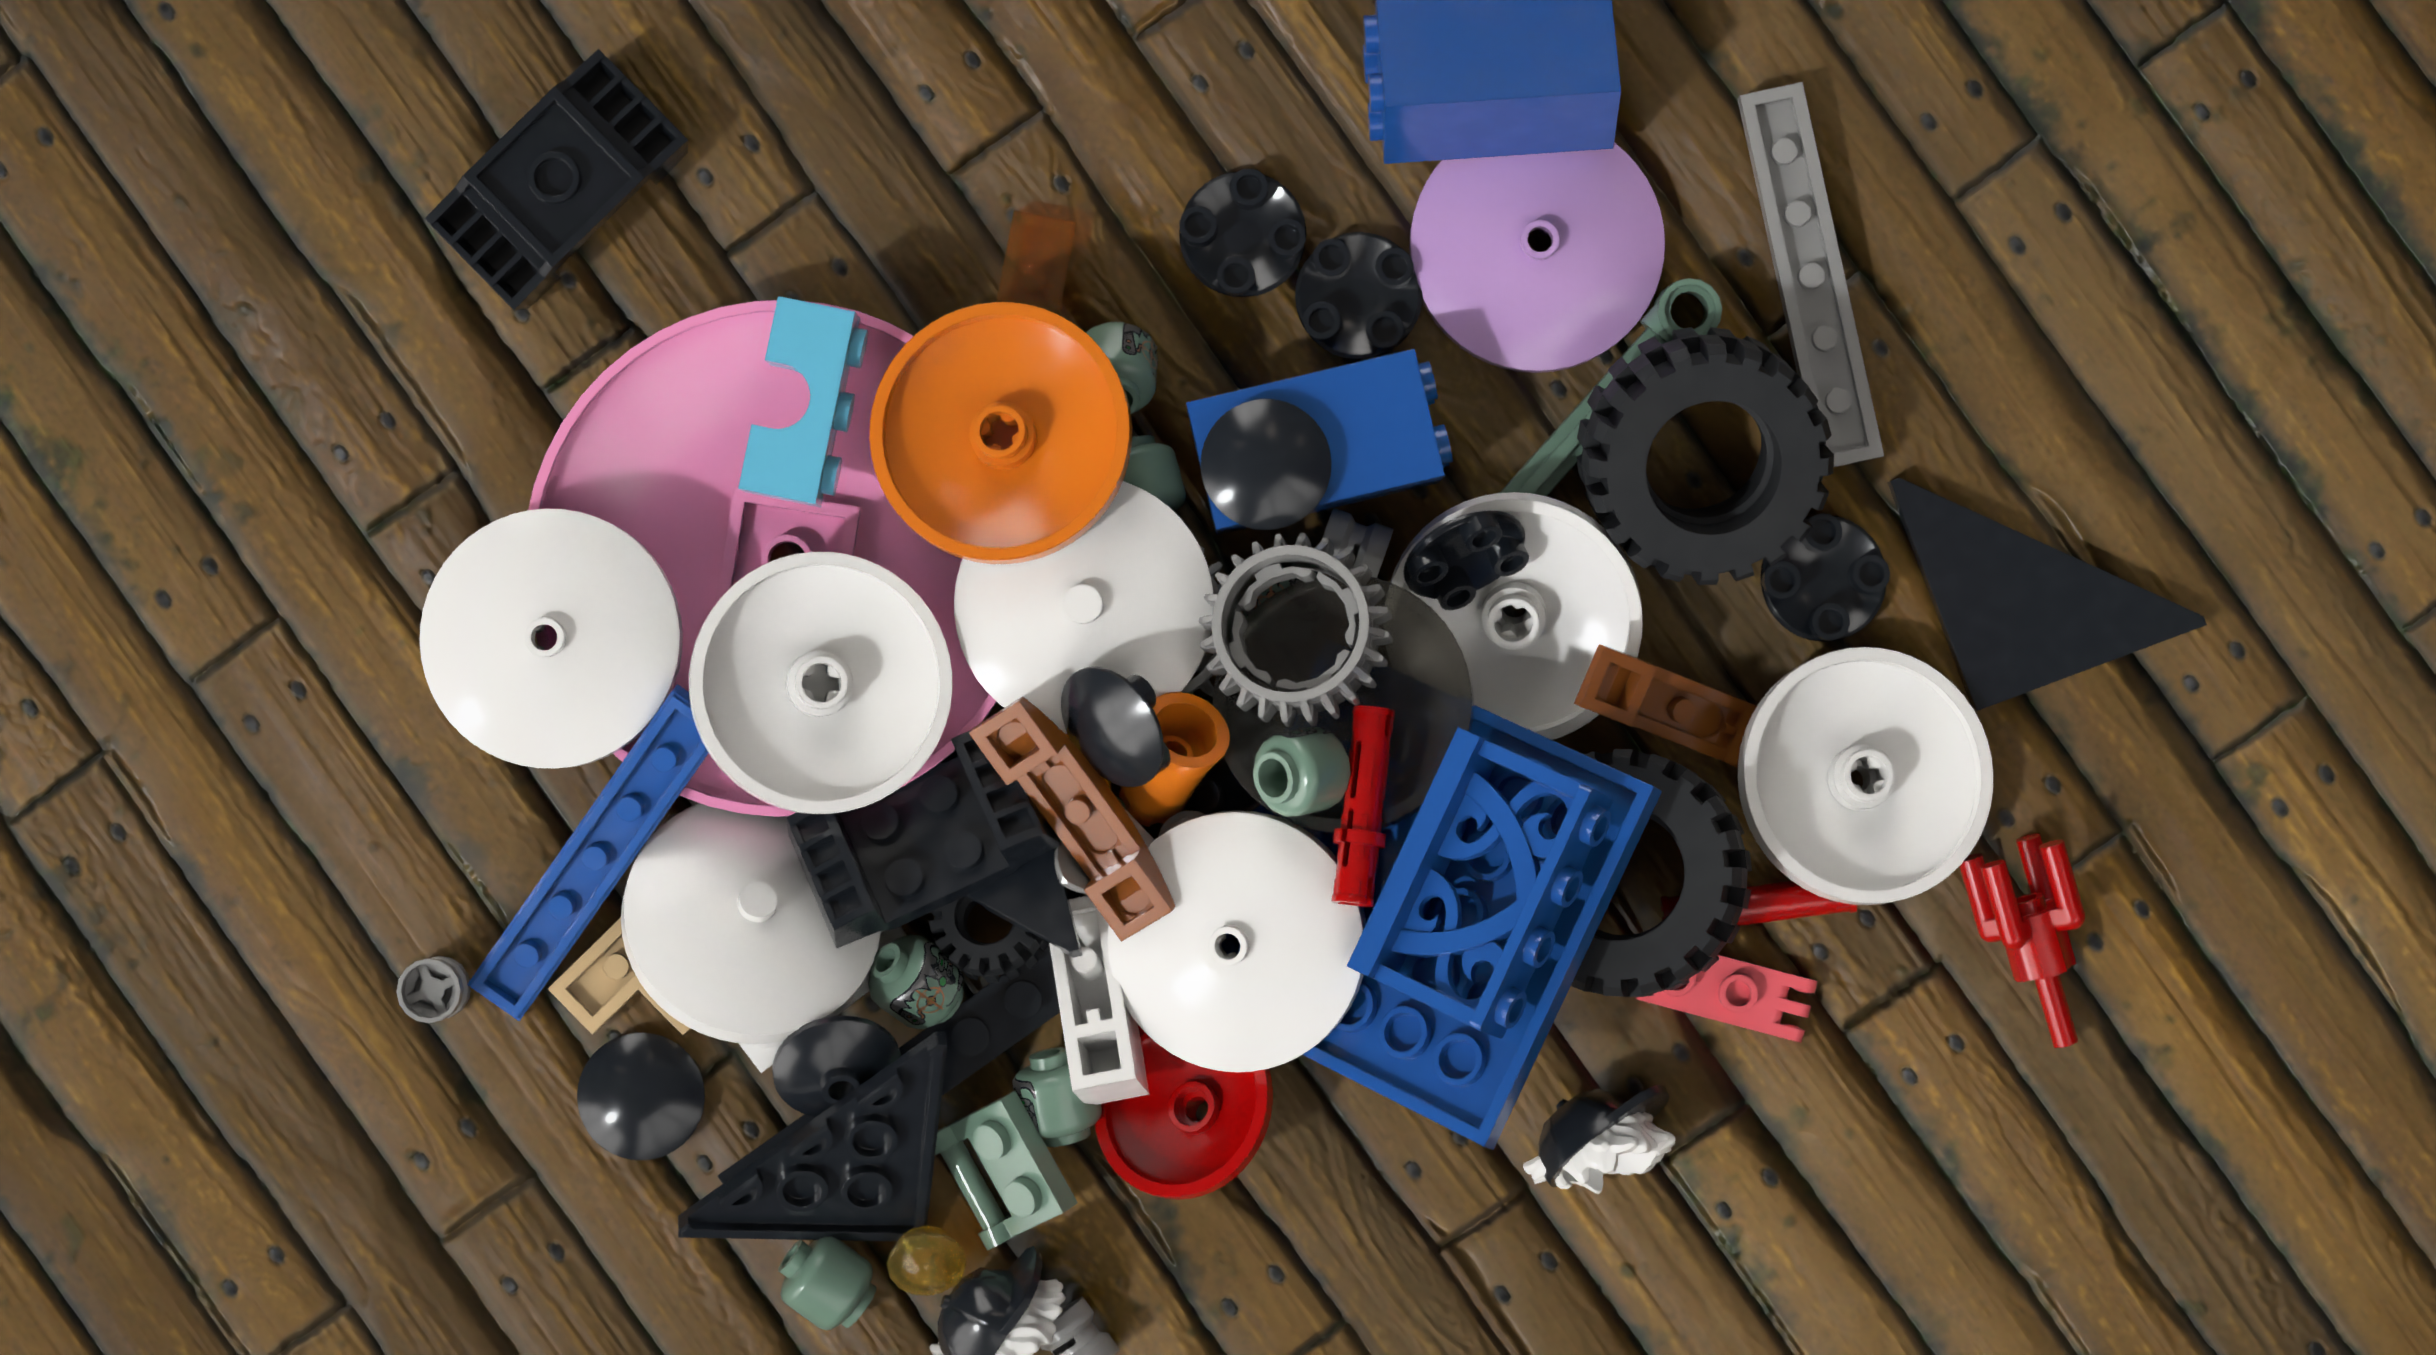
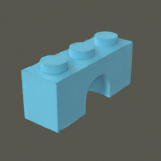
[738,296,868,508]

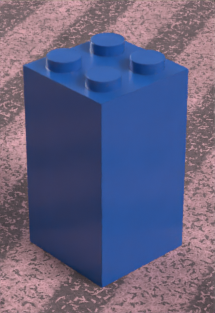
[1363,0,1621,164]
[1186,349,1453,536]

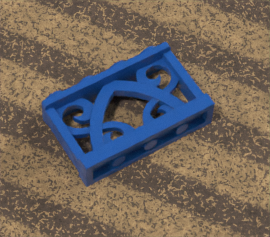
[1347,727,1613,1039]

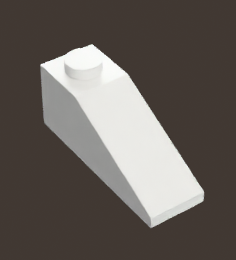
[1049,896,1149,1105]

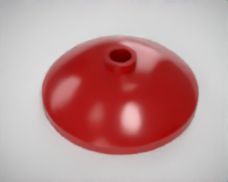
[1095,1025,1273,1200]

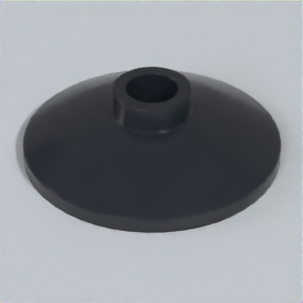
[772,1016,901,1117]

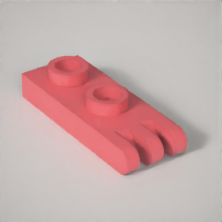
[1634,955,1818,1043]

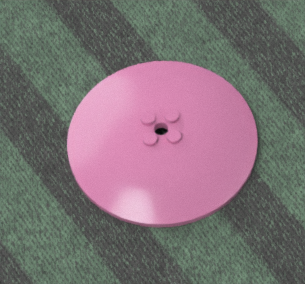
[528,300,997,817]

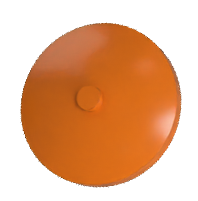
[869,302,1132,564]

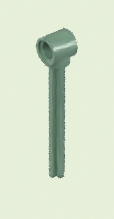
[1499,278,1722,496]

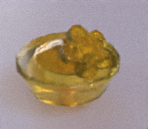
[887,1226,967,1296]

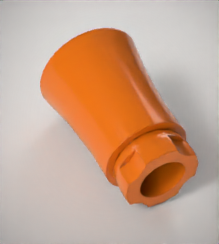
[1119,692,1230,827]

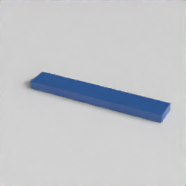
[467,684,709,1021]

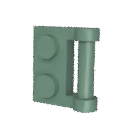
[935,1091,1078,1250]

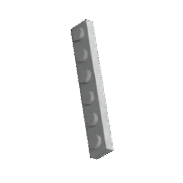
[1737,82,1884,467]

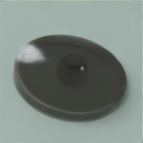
[1213,575,1474,834]

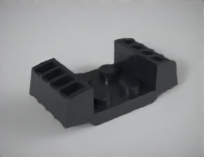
[425,49,689,311]
[787,730,1061,948]

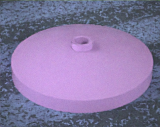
[1409,142,1665,373]

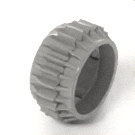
[1199,533,1393,728]

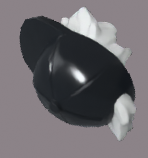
[1523,1085,1675,1194]
[929,1246,1066,1355]

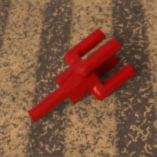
[1959,833,2085,1048]

